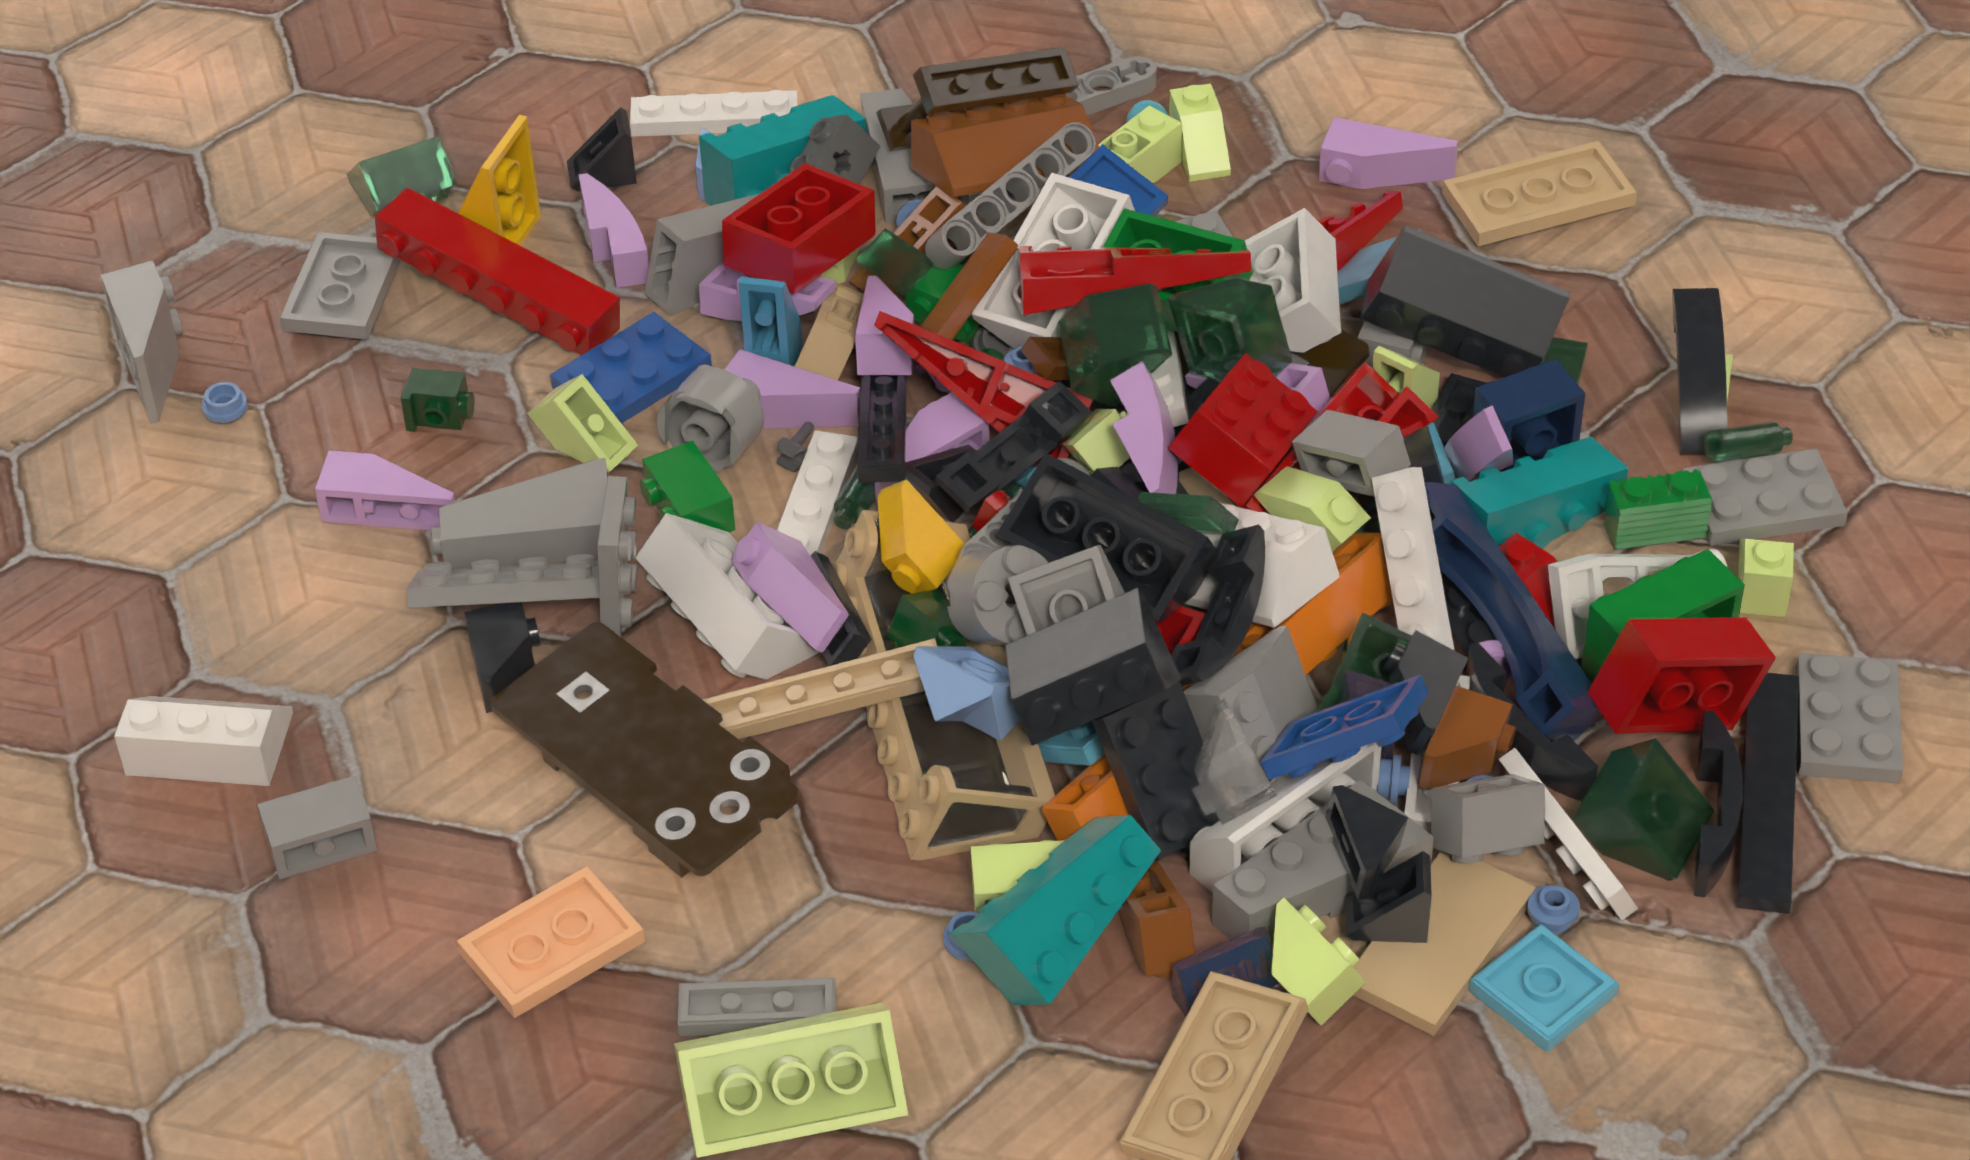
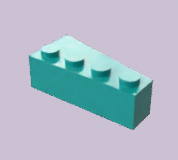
[699,95,867,206]
[1450,437,1629,549]
[949,815,1161,1005]

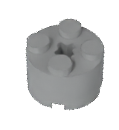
[657,364,764,473]
[947,545,1048,645]

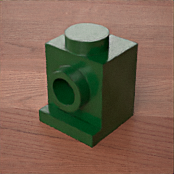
[400,368,475,432]

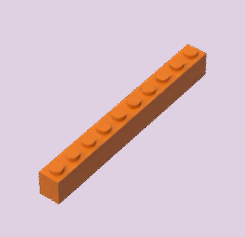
[1041,533,1393,841]

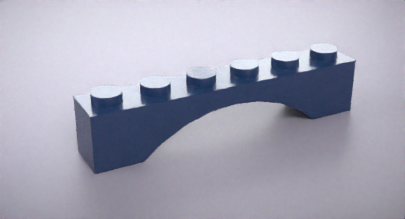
[1424,482,1602,739]

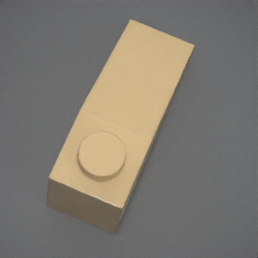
[795,282,864,380]

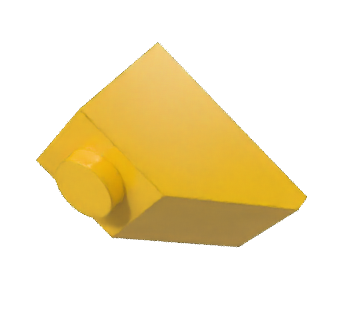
[878,479,965,594]

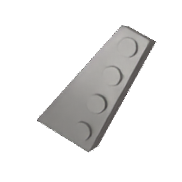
[1212,779,1434,946]

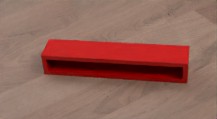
[375,187,620,355]

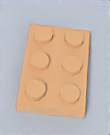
[457,866,645,1018]

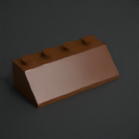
[911,93,1099,197]

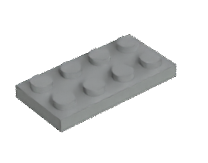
[406,554,599,608]

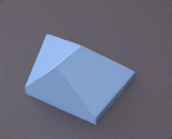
[913,646,1020,741]

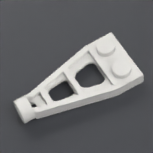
[1548,549,1727,659]

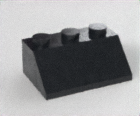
[1006,587,1181,746]

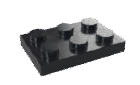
[1092,682,1231,861]

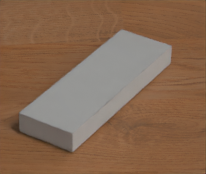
[678,978,837,1037]

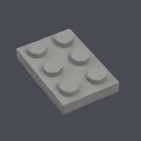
[280,232,400,340]
[1683,448,1848,546]
[598,476,638,637]
[1796,653,1903,784]

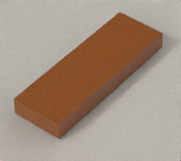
[920,232,1019,340]

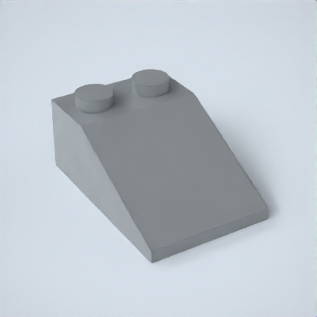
[101,260,183,424]
[1008,545,1125,635]
[1184,625,1319,785]

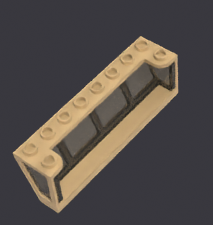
[832,510,1055,861]

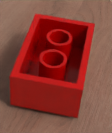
[722,163,876,294]
[1168,353,1318,508]
[1587,617,1776,734]

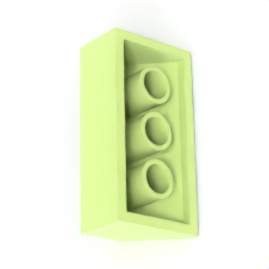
[674,1003,908,1158]

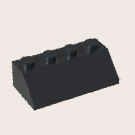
[1361,225,1570,377]
[996,452,1216,623]

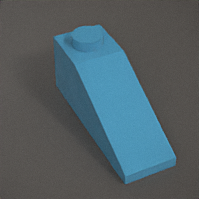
[738,277,803,367]

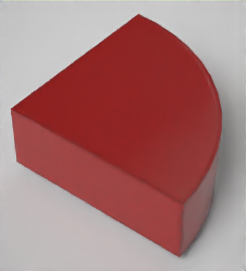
[972,490,1011,531]

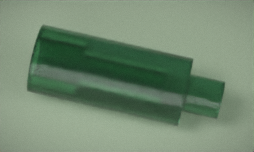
[1704,421,1793,463]
[834,466,876,530]

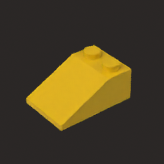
[458,115,541,246]

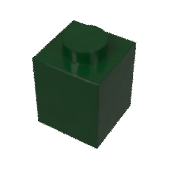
[887,590,967,647]

